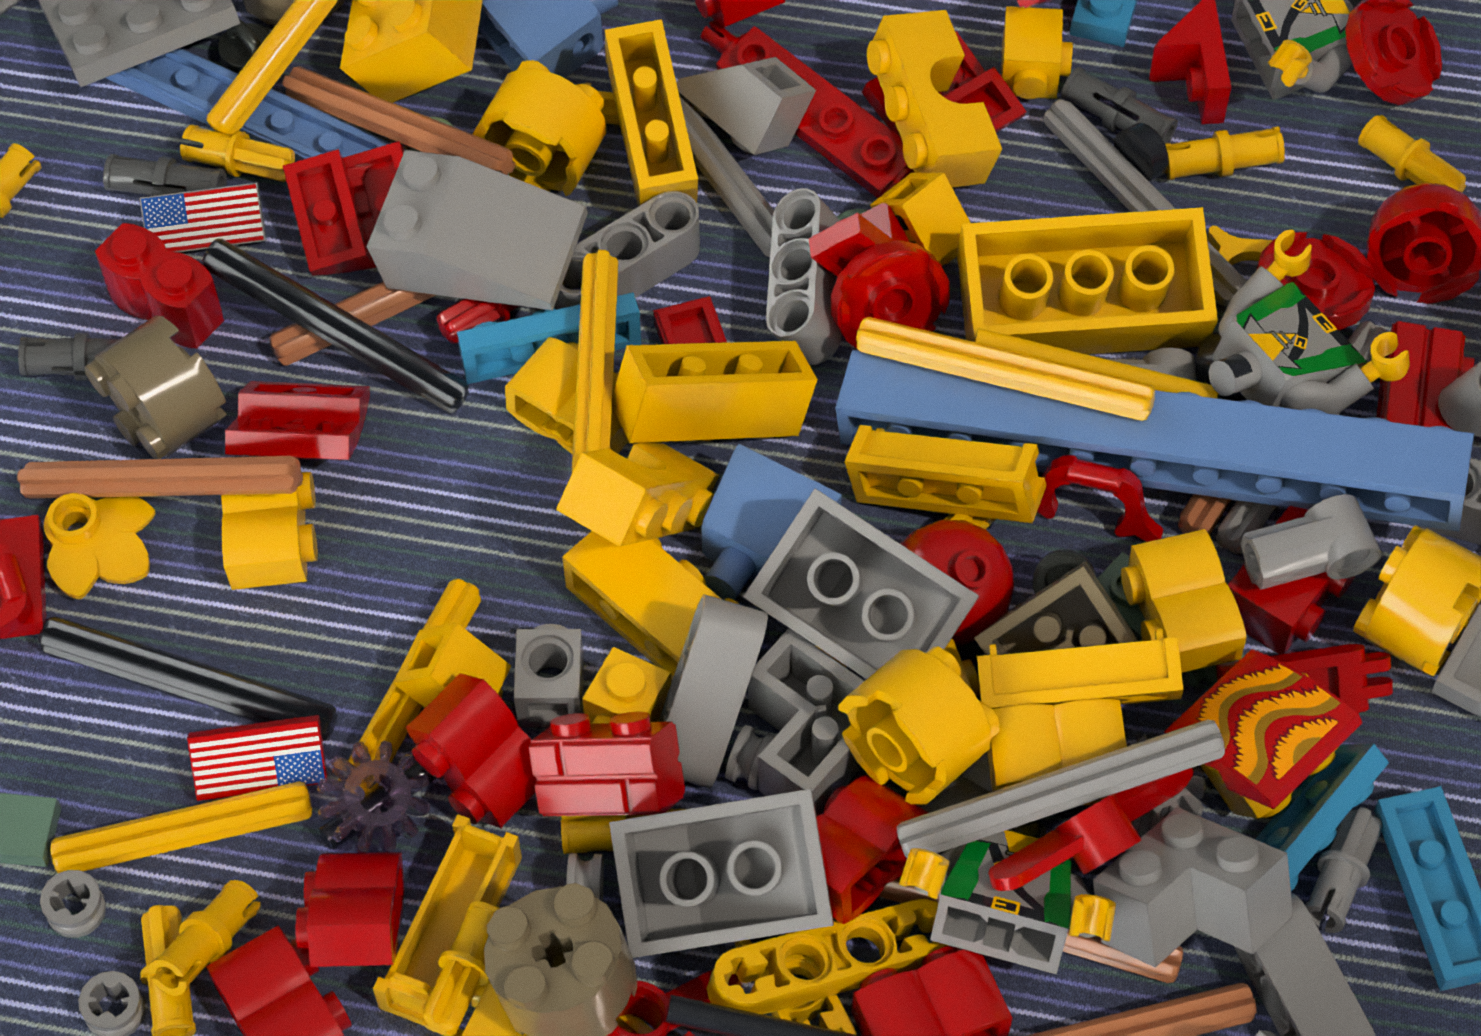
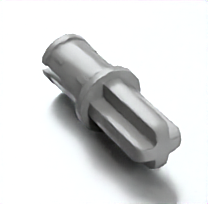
[1305,807,1382,933]

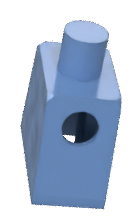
[478,0,618,78]
[701,444,842,600]

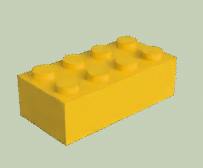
[340,0,483,103]
[957,207,1218,354]

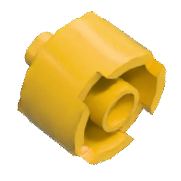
[473,60,606,196]
[1353,525,1481,678]
[838,646,1000,805]

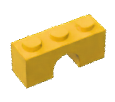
[867,10,1002,187]
[556,442,719,547]

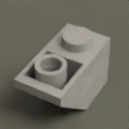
[676,57,816,155]

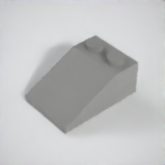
[367,150,588,310]
[743,488,979,679]
[609,789,834,958]

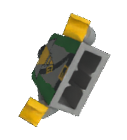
[1231,0,1362,100]
[1209,230,1410,415]
[899,820,1116,975]

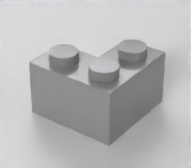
[748,628,864,816]
[1093,807,1293,968]

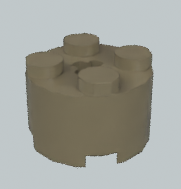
[84,315,227,459]
[484,883,637,1036]

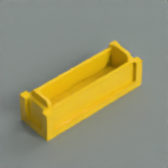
[844,425,1046,523]
[977,628,1183,709]
[373,814,522,1026]

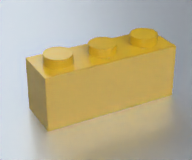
[605,19,698,206]
[612,341,818,443]
[562,531,740,680]

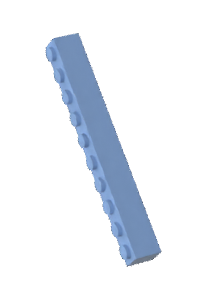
[835,349,1474,532]

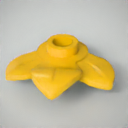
[44,493,156,600]

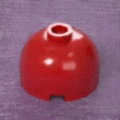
[1366,182,1481,304]
[900,520,1015,649]

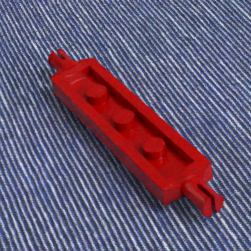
[701,20,914,198]

